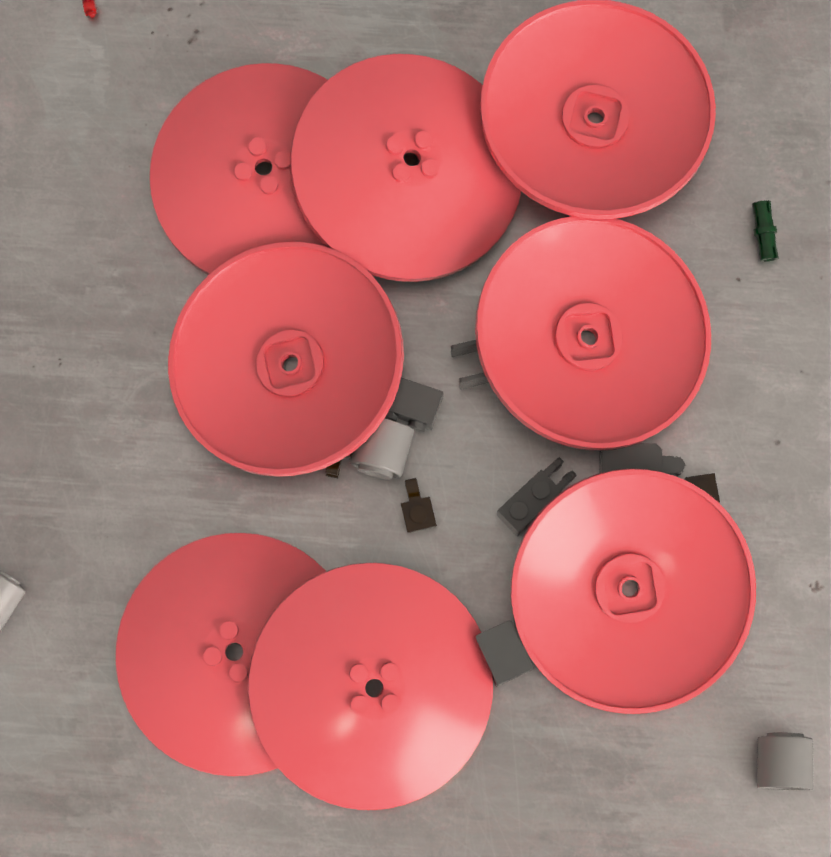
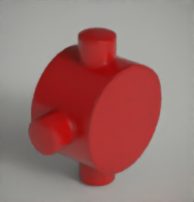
[82,0,98,18]

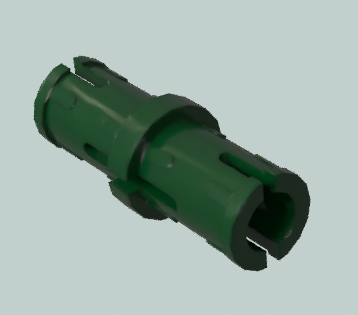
[752,200,779,262]

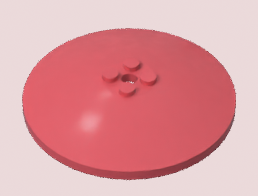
[480,0,716,220]
[290,54,521,282]
[150,63,328,275]
[475,216,711,450]
[168,242,404,477]
[510,469,756,714]
[116,533,326,776]
[248,563,493,810]

